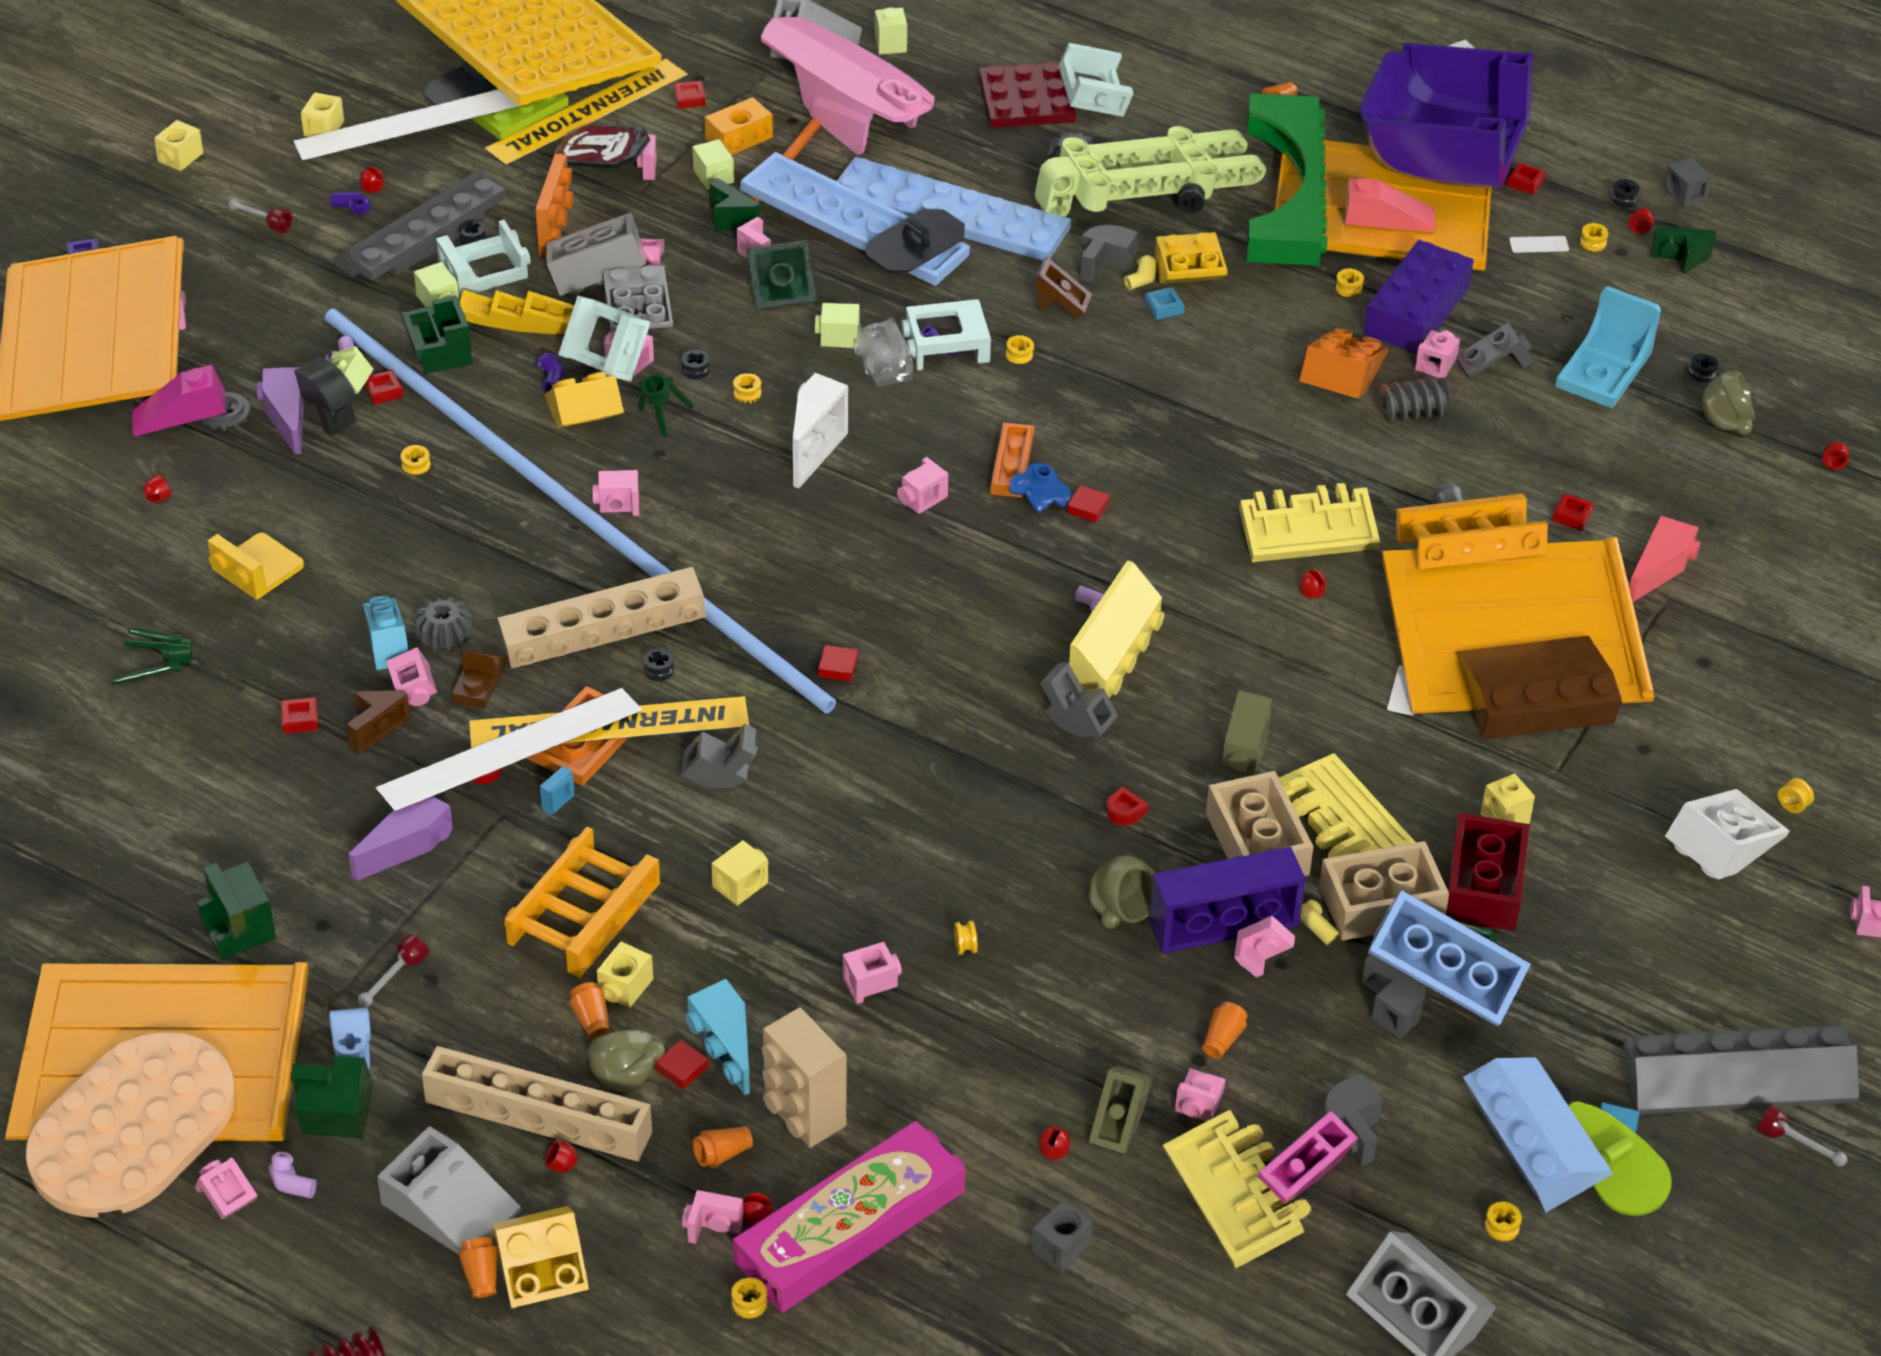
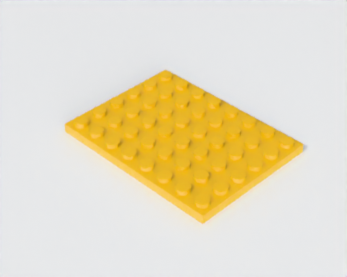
[395,0,662,106]

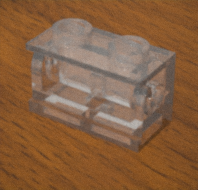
[854,317,913,387]

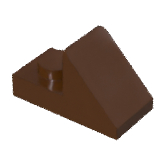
[1035,257,1093,319]
[452,650,507,709]
[347,690,411,754]

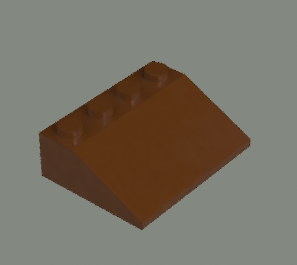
[1458,635,1622,739]

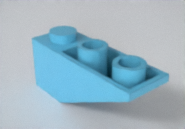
[362,596,408,670]
[685,979,750,1095]

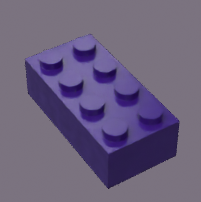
[1364,239,1474,354]
[1149,847,1306,954]

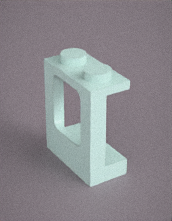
[1059,43,1133,117]
[436,220,531,297]
[558,296,651,381]
[901,299,991,370]

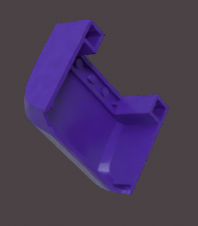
[1360,43,1533,190]

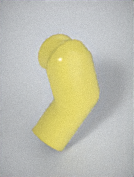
[1123,255,1157,291]
[1300,900,1339,945]

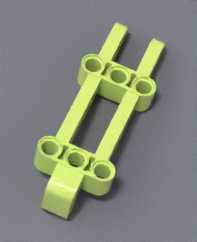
[1035,126,1266,217]

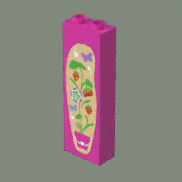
[733,1121,966,1313]

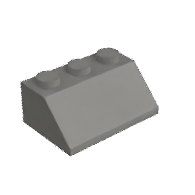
[546,213,646,296]
[1346,1231,1497,1356]

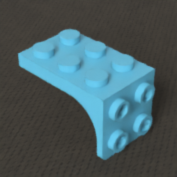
[1555,287,1661,409]

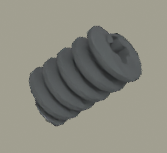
[1379,377,1449,423]

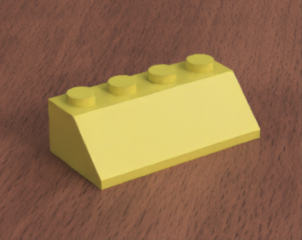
[1069,560,1164,698]

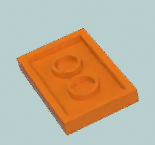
[536,154,574,257]
[526,686,629,786]

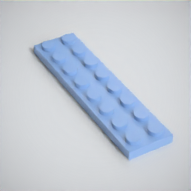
[740,152,970,286]
[837,157,1071,261]

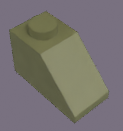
[1222,690,1272,775]
[1088,1066,1153,1154]

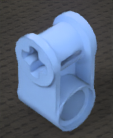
[330,1007,371,1069]

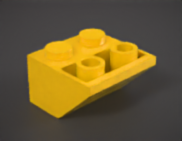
[1155,232,1227,284]
[545,372,624,428]
[491,1206,589,1308]

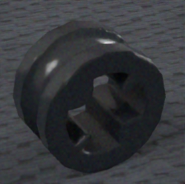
[1611,179,1640,207]
[1178,183,1205,213]
[459,220,486,245]
[682,349,710,379]
[1688,353,1719,382]
[643,648,674,681]

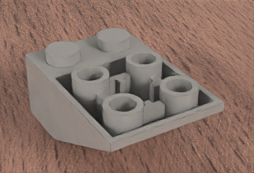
[771,0,862,60]
[603,266,673,332]
[377,1126,521,1254]

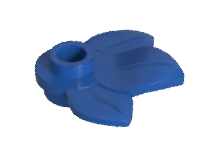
[1009,463,1072,513]

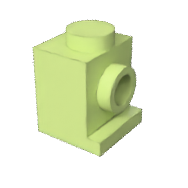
[331,346,374,394]

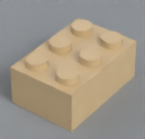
[1206,771,1313,876]
[1319,841,1449,941]
[762,1007,847,1148]

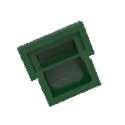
[402,296,473,374]
[197,862,276,960]
[290,1056,373,1139]

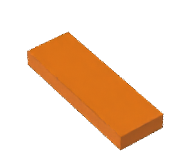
[990,423,1034,498]

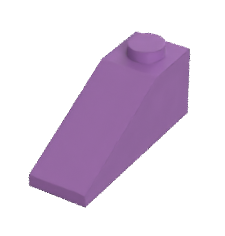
[257,367,304,454]
[348,796,453,881]

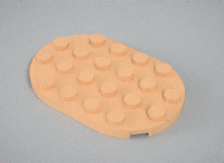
[26,1032,236,1217]

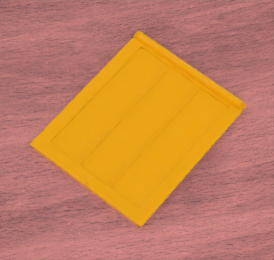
[1275,140,1491,271]
[0,236,184,421]
[1382,537,1655,714]
[5,962,309,1141]

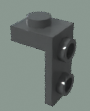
[1457,322,1534,378]

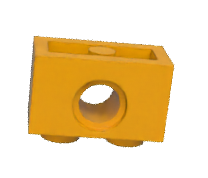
[705,97,773,155]

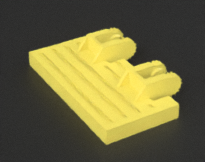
[1239,483,1381,562]
[1279,753,1416,858]
[1163,1110,1311,1269]

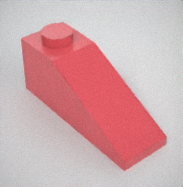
[1345,178,1435,232]
[1629,516,1701,602]

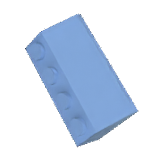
[1368,890,1531,1026]
[1463,1057,1612,1212]

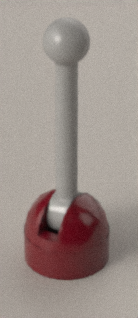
[228,198,293,234]
[358,934,429,1007]
[1756,1105,1847,1167]

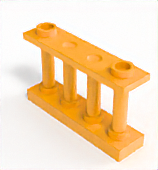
[1397,493,1548,569]
[504,827,660,978]

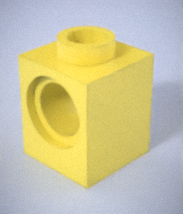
[301,92,344,137]
[154,120,203,171]
[1481,773,1535,824]
[712,840,768,906]
[597,942,653,1009]

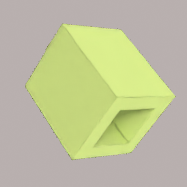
[875,8,907,54]
[693,139,734,190]
[414,262,460,308]
[815,303,860,348]

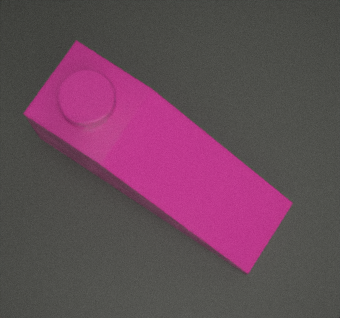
[132,365,226,436]
[1257,1111,1358,1204]

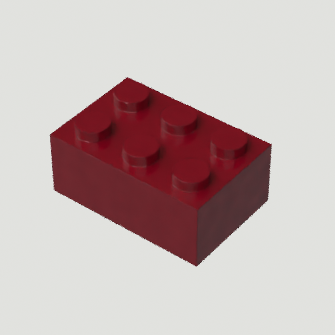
[1445,813,1530,932]

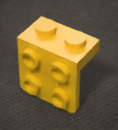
[207,533,304,600]

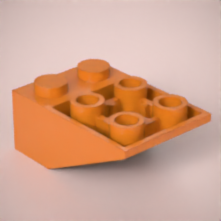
[1299,328,1389,399]

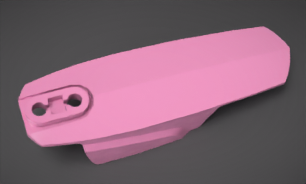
[761,17,935,155]

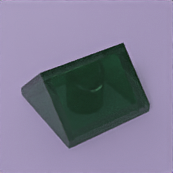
[747,240,817,309]

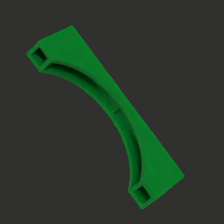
[1247,93,1327,266]

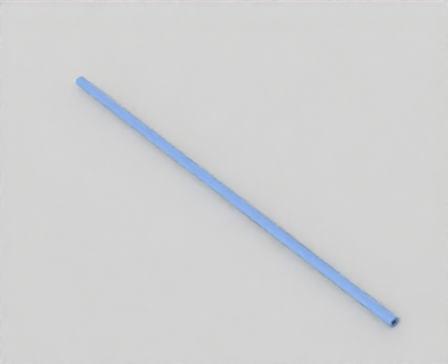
[325,309,836,713]

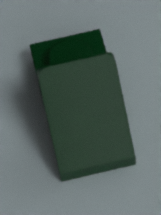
[709,178,760,231]
[1651,227,1716,273]

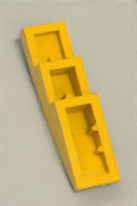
[460,290,575,334]

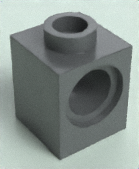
[1663,157,1712,208]
[1031,1200,1093,1273]

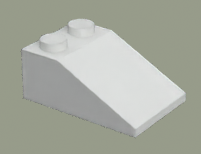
[793,373,848,488]
[1665,789,1789,879]

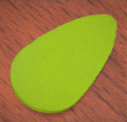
[1569,1102,1671,1216]

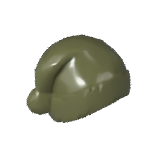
[1702,371,1756,435]
[1089,855,1157,929]
[587,1030,665,1093]

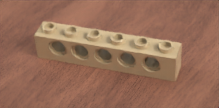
[498,567,706,669]
[422,1046,652,1161]

